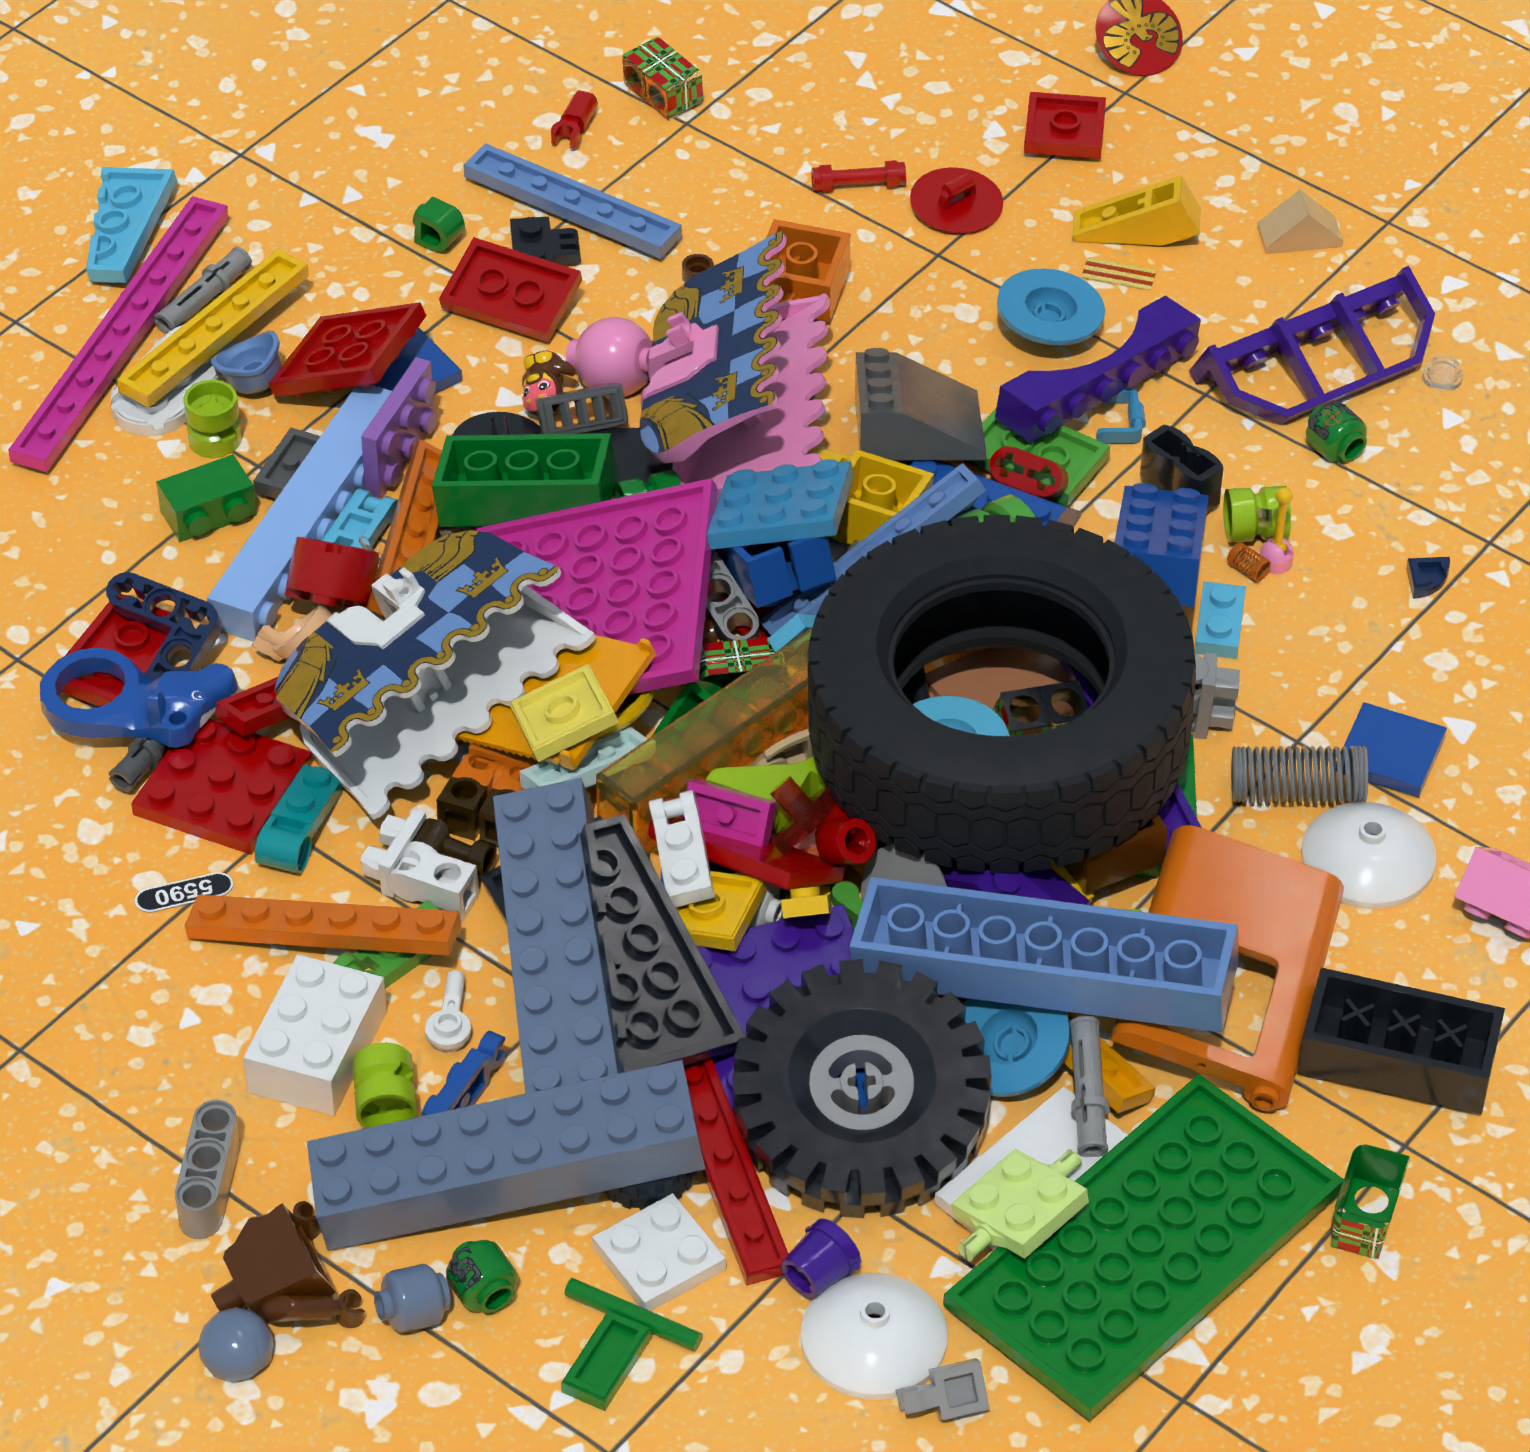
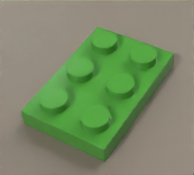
[965,408,1110,506]

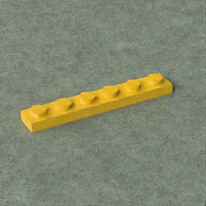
[117,249,309,408]

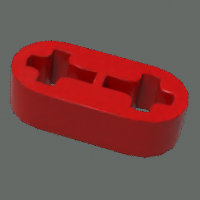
[989,446,1068,499]

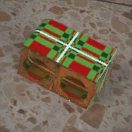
[622,37,703,121]

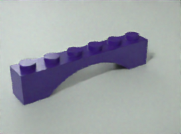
[995,295,1201,443]

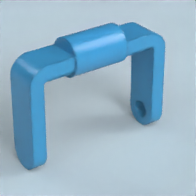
[1096,388,1146,443]

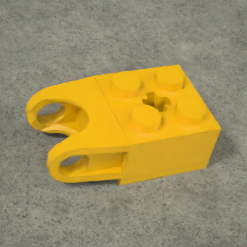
[806,447,934,545]

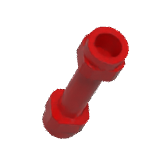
[811,160,906,192]

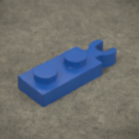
[421,1030,506,1116]

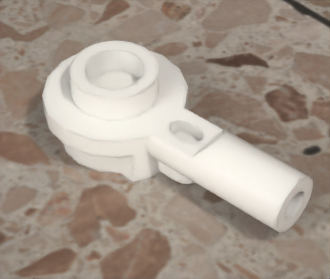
[425,970,471,1053]

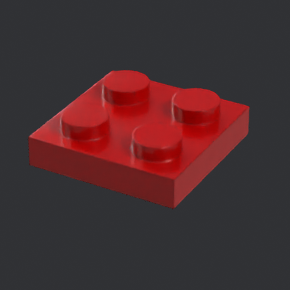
[1024,92,1106,159]

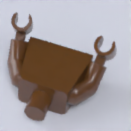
[211,1201,365,1328]

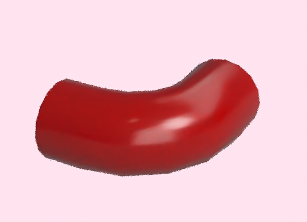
[814,801,876,866]

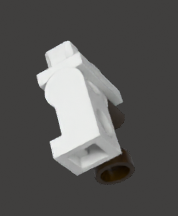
[360,808,497,924]

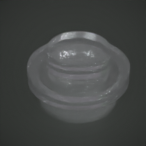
[1422,355,1463,392]

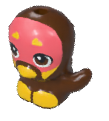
[522,350,576,418]

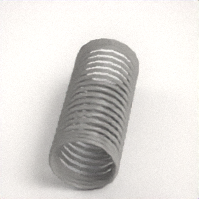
[1232,745,1368,803]

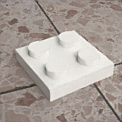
[592,1193,726,1311]

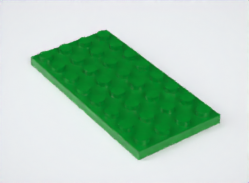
[943,1074,1344,1420]

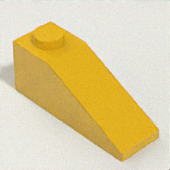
[1072,175,1201,246]

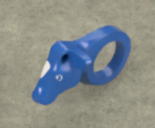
[40,648,238,748]

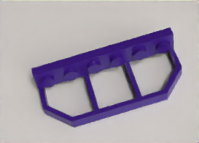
[1189,266,1435,425]

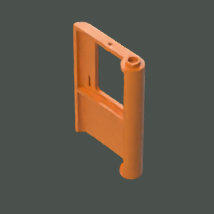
[1110,825,1344,1111]

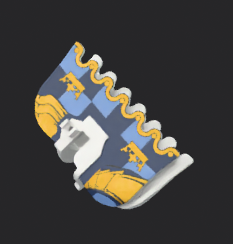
[275,530,596,820]

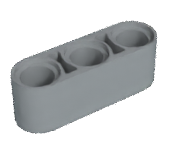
[705,549,761,642]
[175,1100,240,1239]

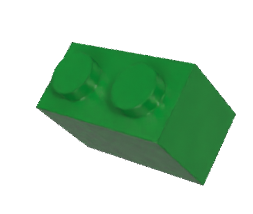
[156,454,257,542]

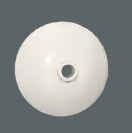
[1301,802,1437,909]
[801,1273,948,1400]

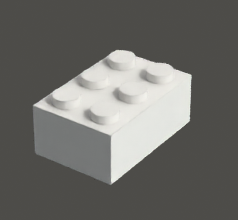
[243,954,387,1116]

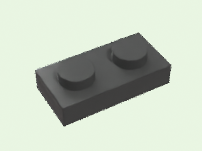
[253,427,320,499]

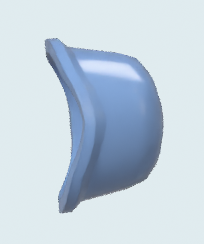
[211,331,281,394]

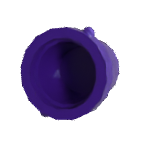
[781,1218,862,1299]

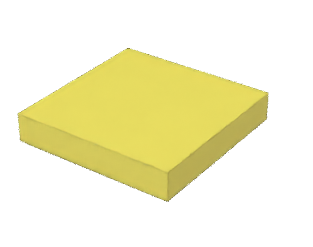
[509,664,619,762]

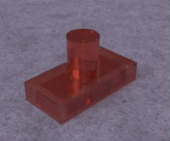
[770,776,837,854]

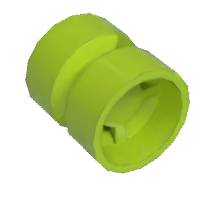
[183,379,242,458]
[1223,486,1291,542]
[352,1042,417,1128]

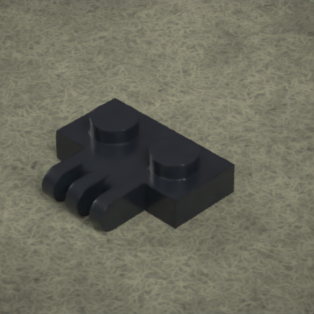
[510,216,581,267]

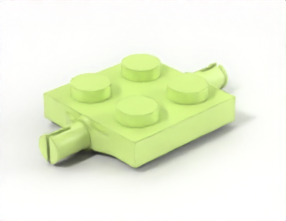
[951,1148,1089,1261]

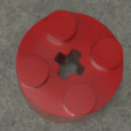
[284,536,379,610]

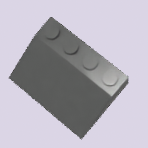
[855,348,986,460]

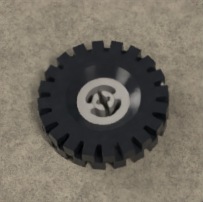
[733,959,992,1218]

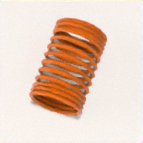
[1227,542,1271,582]

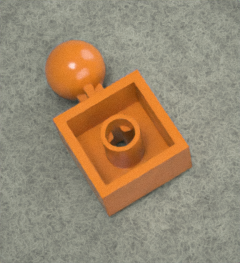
[766,219,851,322]

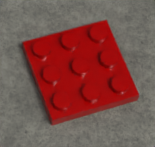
[269,302,427,397]
[131,718,312,855]

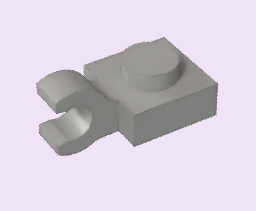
[896,1358,990,1421]

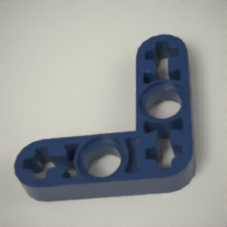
[106,572,222,681]

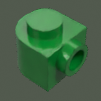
[413,196,465,253]

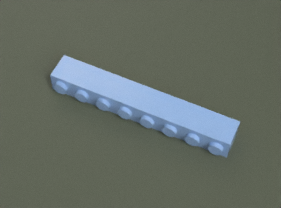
[207,385,392,641]

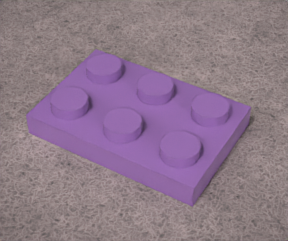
[361,357,438,499]

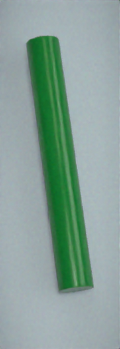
[564,1278,703,1351]

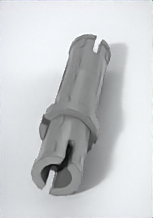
[154,247,252,334]
[1070,1016,1109,1157]

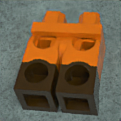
[436,743,545,848]

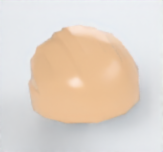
[252,604,332,662]

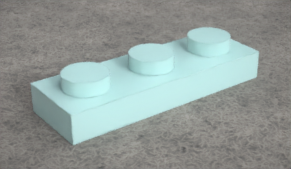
[519,727,657,789]

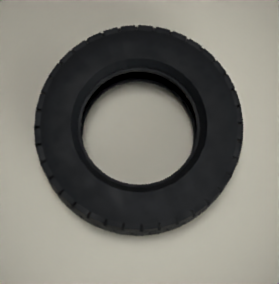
[808,515,1196,873]

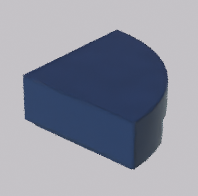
[1406,557,1450,599]

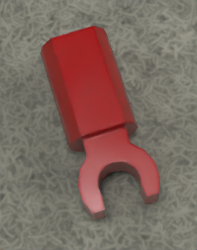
[551,90,598,149]

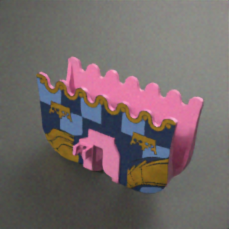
[640,231,830,502]

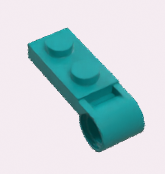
[255,765,345,874]

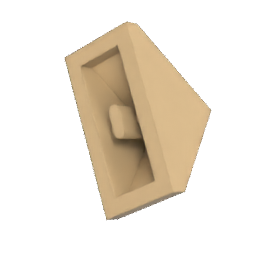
[1257,189,1343,254]

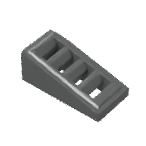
[535,382,628,434]

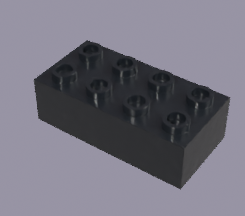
[1297,967,1505,1114]

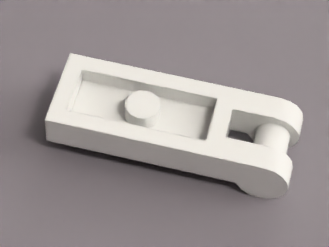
[649,790,715,907]

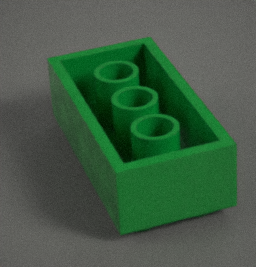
[432,433,617,528]

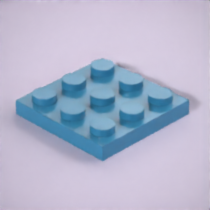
[706,459,854,550]

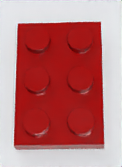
[439,237,582,343]
[61,593,191,707]

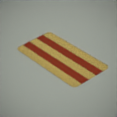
[1081,257,1157,290]

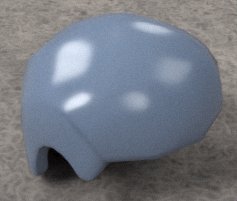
[199,1307,274,1382]

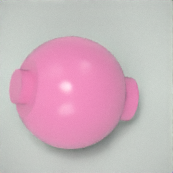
[566,317,652,397]

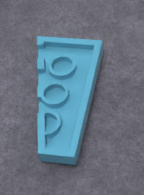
[86,167,178,283]

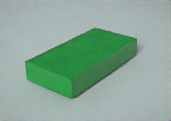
[561,1310,652,1411]

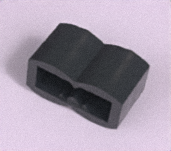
[1140,424,1224,512]

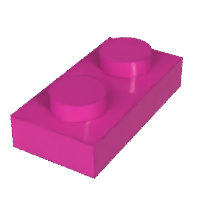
[681,779,777,847]

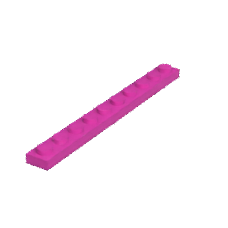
[8,196,229,472]

